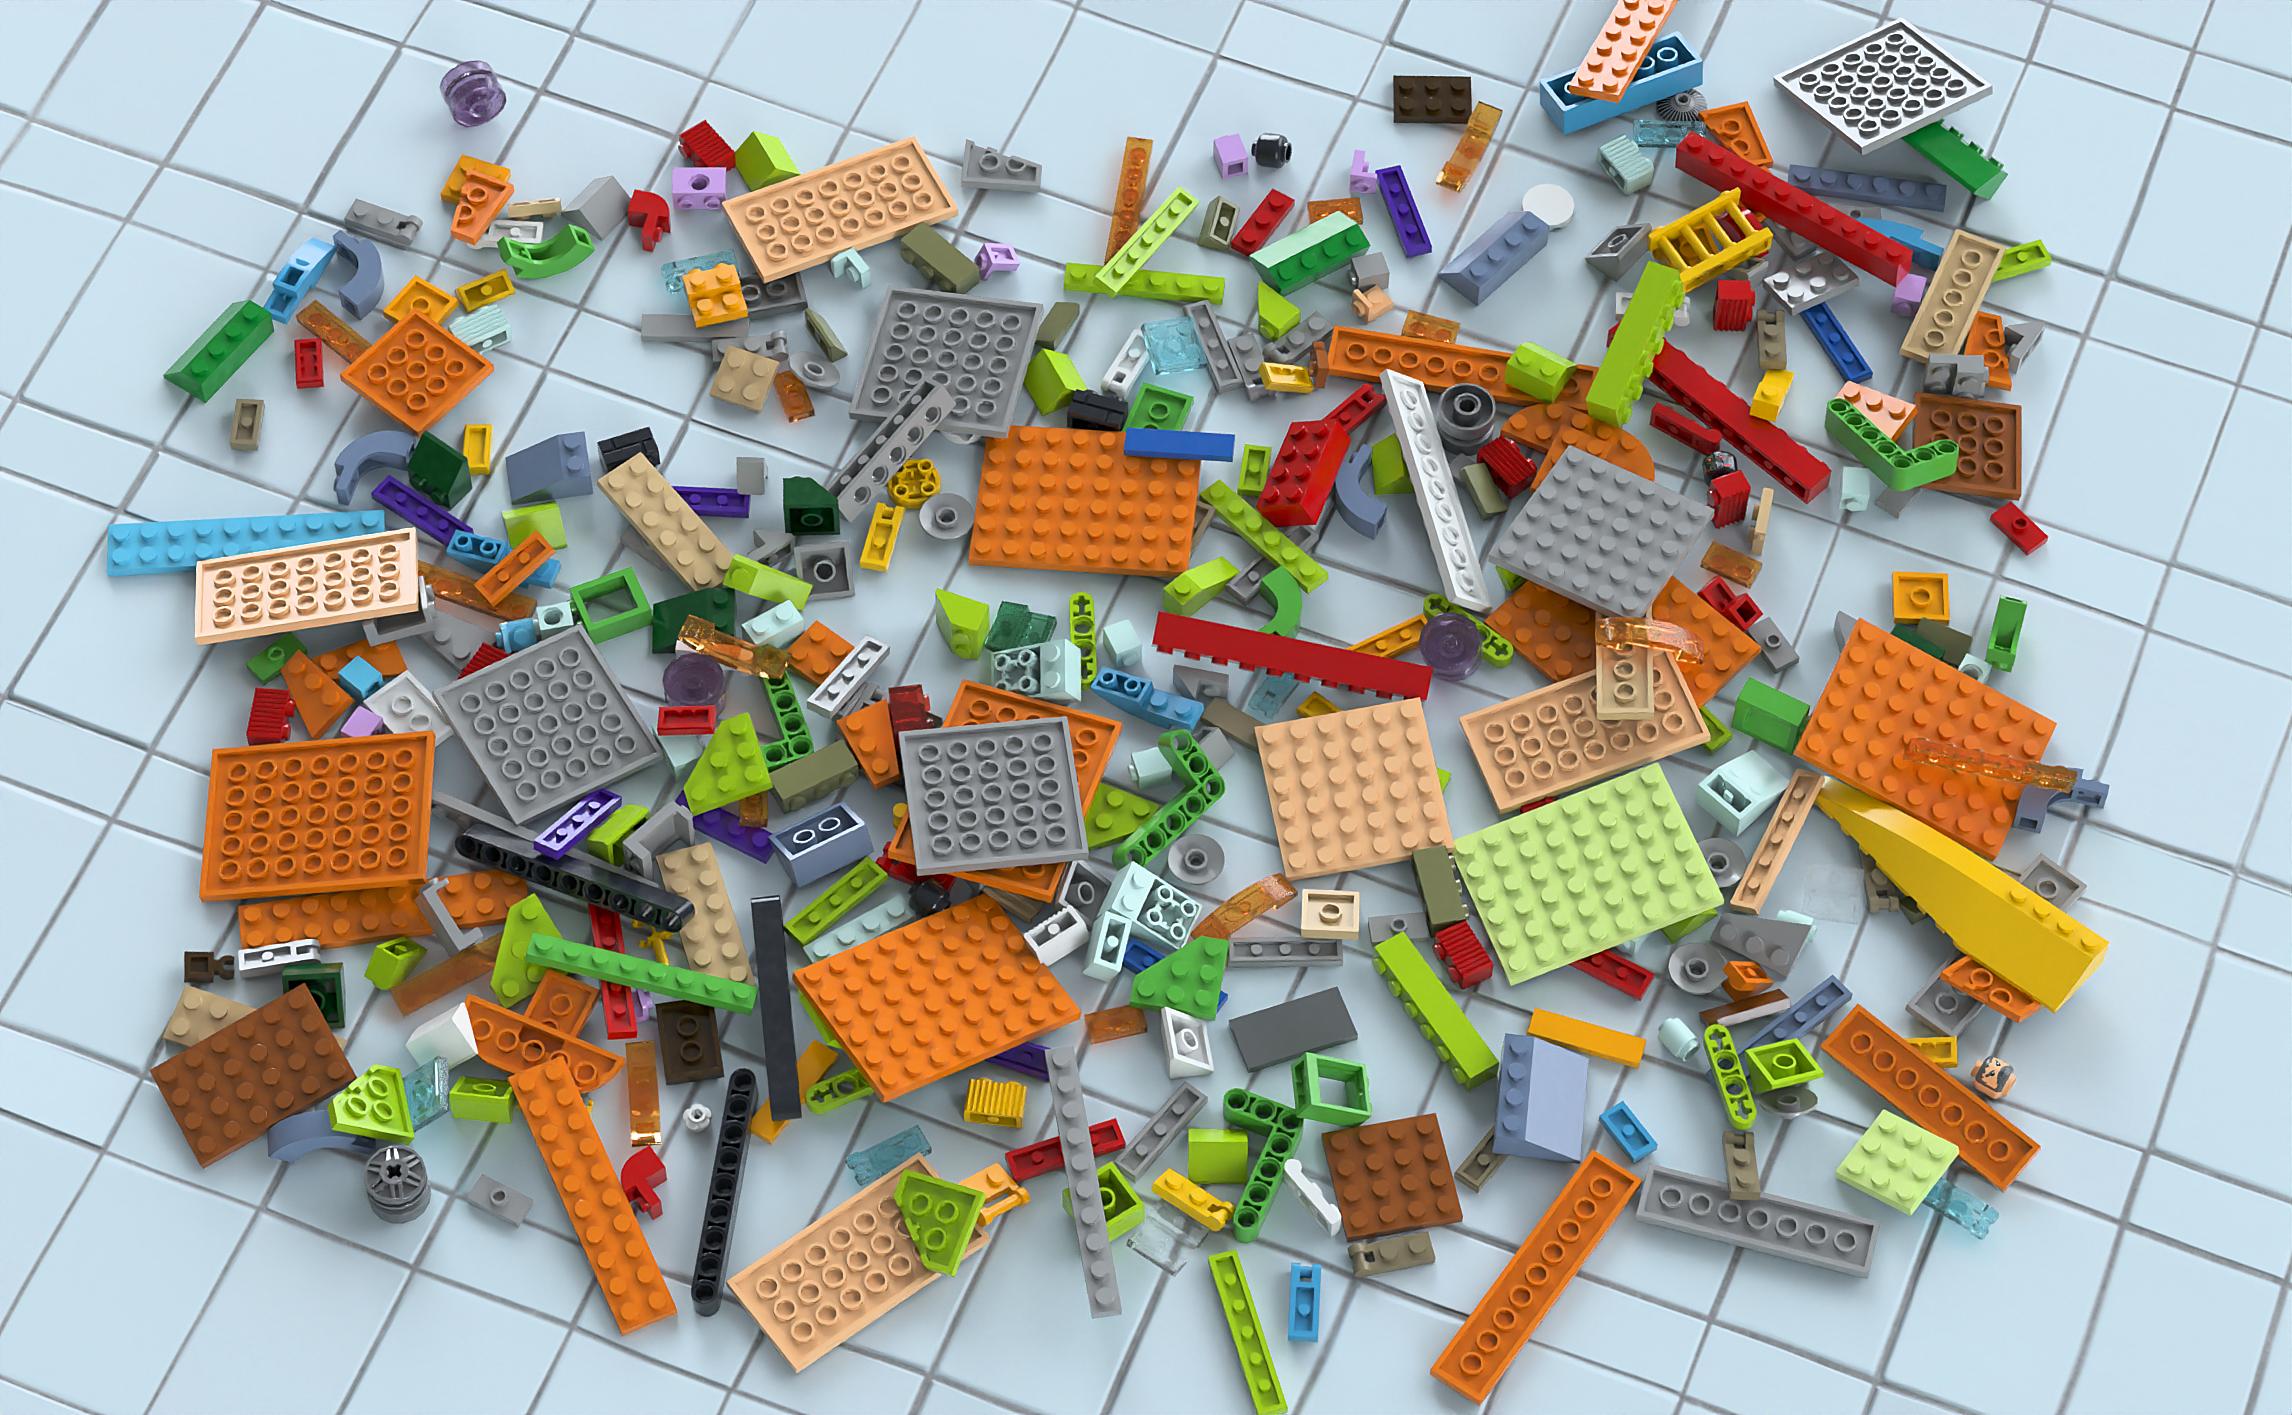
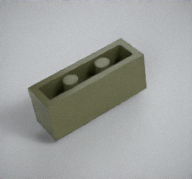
[900,222,979,294]
[769,739,859,814]
[1411,845,1469,938]

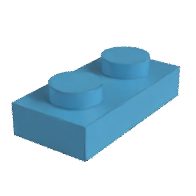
[1598,1101,1658,1164]

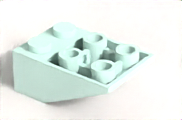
[991,639,1081,705]
[1695,750,1790,837]
[1097,861,1203,951]

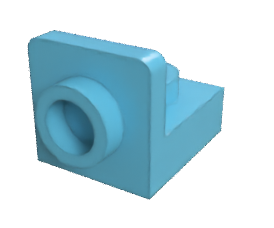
[495,617,537,654]

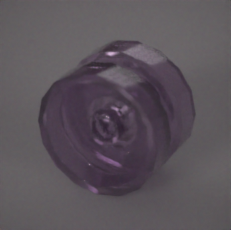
[439,60,507,127]
[1419,612,1484,682]
[662,653,726,718]

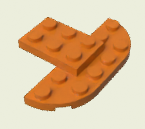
[1500,404,1655,494]
[465,969,626,1094]

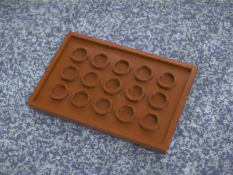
[149,983,358,1169]

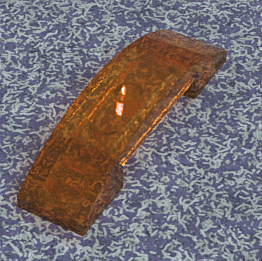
[1436,101,1503,193]
[678,614,793,679]
[1595,617,1704,665]
[1191,873,1298,940]
[625,1040,661,1147]

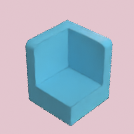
[338,656,384,705]

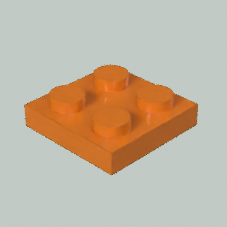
[781,620,855,688]

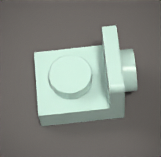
[831,248,871,289]

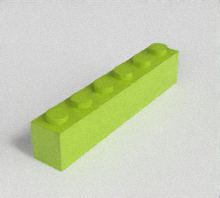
[1372,931,1499,1092]

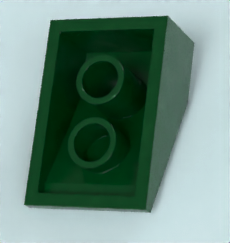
[652,588,737,654]

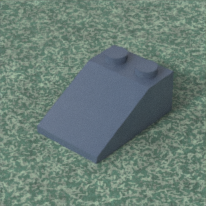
[505,431,593,505]

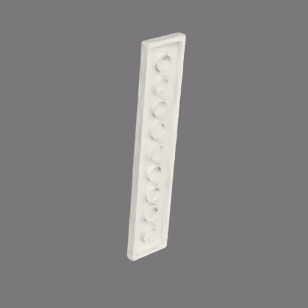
[1379,369,1493,613]

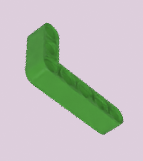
[1824,398,1959,491]
[755,645,814,773]
[1112,730,1226,870]
[1223,1088,1304,1243]

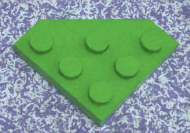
[1129,936,1229,1021]

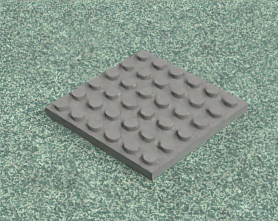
[1773,17,1993,155]
[848,285,1044,439]
[1488,445,1715,628]
[432,623,665,827]
[898,716,1089,876]

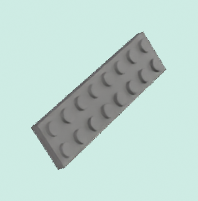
[1905,853,2087,1037]
[1635,1163,1881,1279]

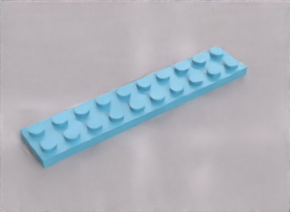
[107,510,386,576]

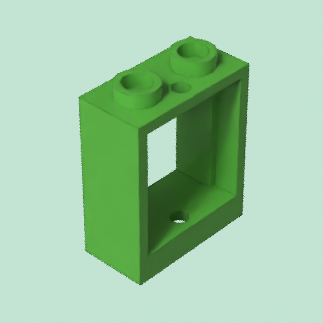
[567,566,653,645]
[1731,677,1810,756]
[1291,1052,1372,1128]

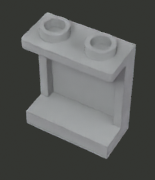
[362,576,438,647]
[622,800,695,882]
[414,877,484,958]

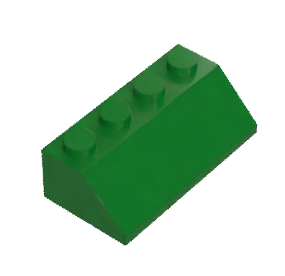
[1901,118,2008,200]
[1249,211,1371,297]
[163,300,274,403]

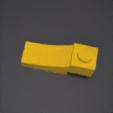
[1749,369,1794,422]

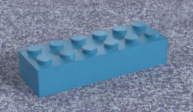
[1540,31,1703,135]

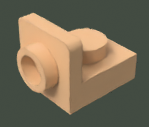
[1351,285,1394,323]

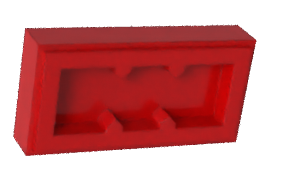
[294,338,324,389]
[1990,501,2049,556]
[657,705,716,736]

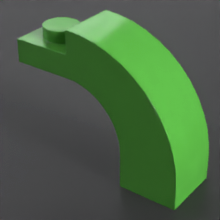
[497,224,595,279]
[1258,565,1302,639]
[1985,595,2027,673]

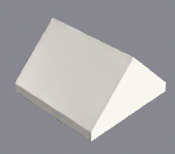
[405,1002,478,1080]
[1160,1007,1214,1079]

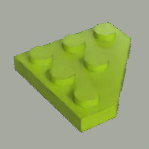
[683,712,774,816]
[1084,783,1160,850]
[490,893,571,1009]
[327,1064,415,1145]
[893,1169,987,1277]

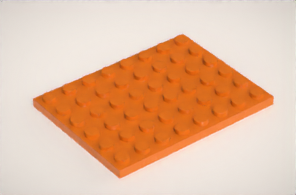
[968,425,1202,578]
[1484,575,1761,710]
[1793,617,2057,861]
[888,679,1123,903]
[199,730,436,902]
[792,893,1081,1103]

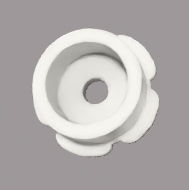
[683,1104,712,1132]

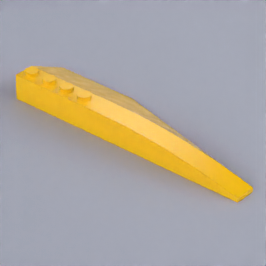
[1814,775,2110,1014]

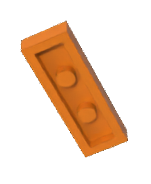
[474,530,556,607]

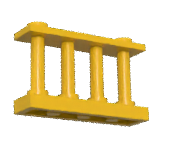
[1647,187,1773,294]

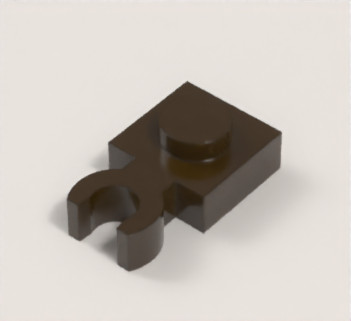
[184,951,234,983]

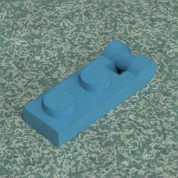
[1288,1262,1321,1342]

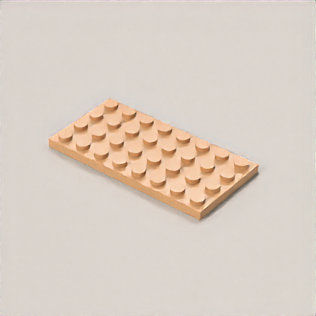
[721,136,958,284]
[195,527,418,645]
[1459,644,1711,815]
[726,1152,990,1374]

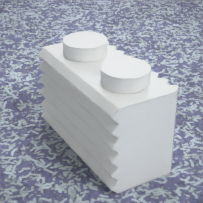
[1024,905,1090,967]

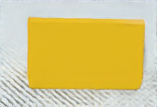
[454,268,516,313]

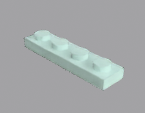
[802,894,916,964]

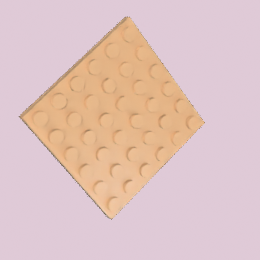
[1254,697,1454,882]

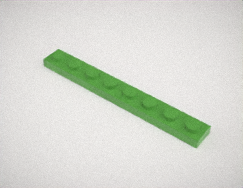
[525,932,759,1016]

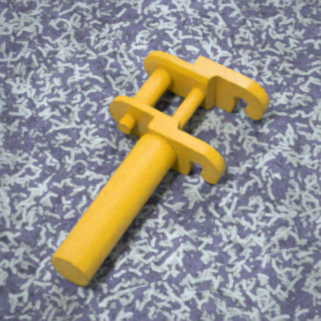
[632,920,674,965]

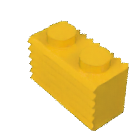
[964,1077,1027,1129]

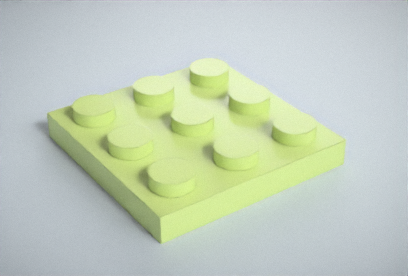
[1835,1109,1959,1216]

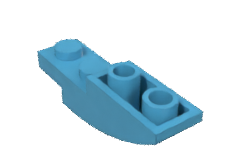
[1854,218,1944,272]
[263,238,337,325]
[446,530,561,589]
[1090,666,1204,731]

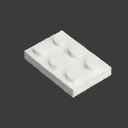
[363,670,455,747]

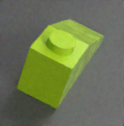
[723,554,813,611]
[1163,556,1240,617]

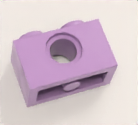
[672,168,727,210]

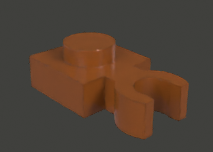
[1308,341,1329,389]

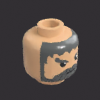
[1971,1056,2017,1099]

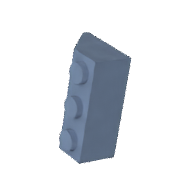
[768,801,875,888]

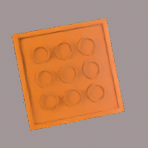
[340,308,494,439]

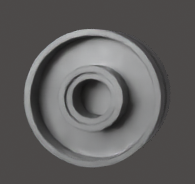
[1436,383,1496,456]

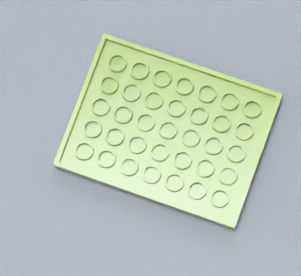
[1451,762,1724,986]

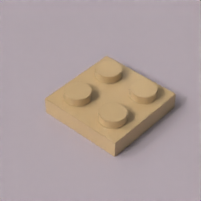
[709,345,780,413]
[1301,889,1360,940]

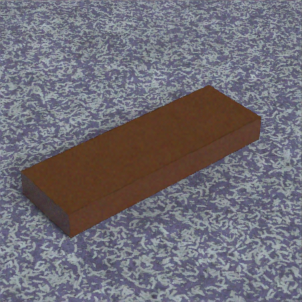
[1699,989,1791,1028]

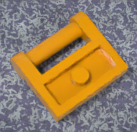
[957,1162,1030,1227]

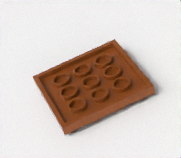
[1912,392,2022,501]
[1321,1113,1463,1242]

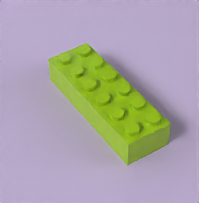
[1585,261,1685,429]

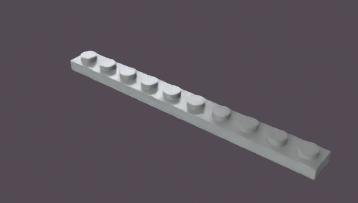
[431,788,660,889]
[1045,1046,1122,1319]

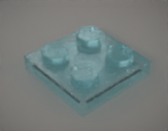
[1141,316,1208,375]
[402,1056,450,1133]

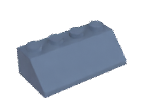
[1438,211,1549,306]

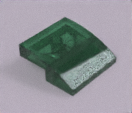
[984,601,1057,652]

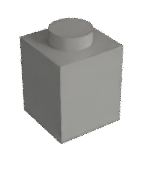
[1347,252,1390,294]

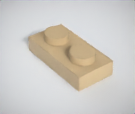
[508,198,562,221]

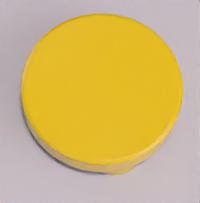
[886,459,941,509]

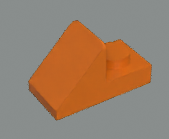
[1722,961,1774,1002]

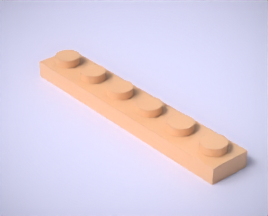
[1730,768,1825,916]

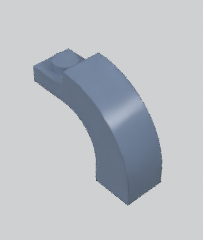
[333,230,384,321]
[333,431,417,505]
[1334,444,1388,540]
[2012,768,2110,833]
[267,1110,376,1163]

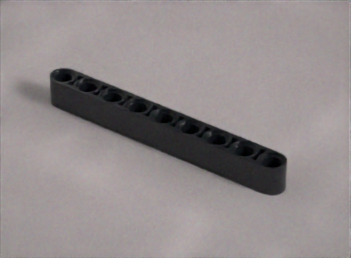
[455,823,695,933]
[751,895,802,1122]
[691,1068,758,1317]

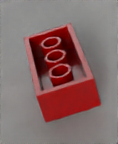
[1256,419,1351,527]

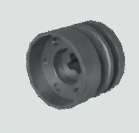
[363,1146,431,1224]

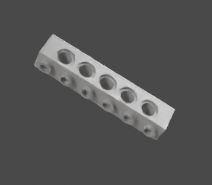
[825,375,956,524]

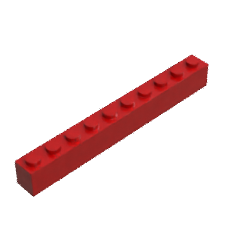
[1675,131,1913,288]
[1606,319,1832,504]
[1151,611,1433,702]

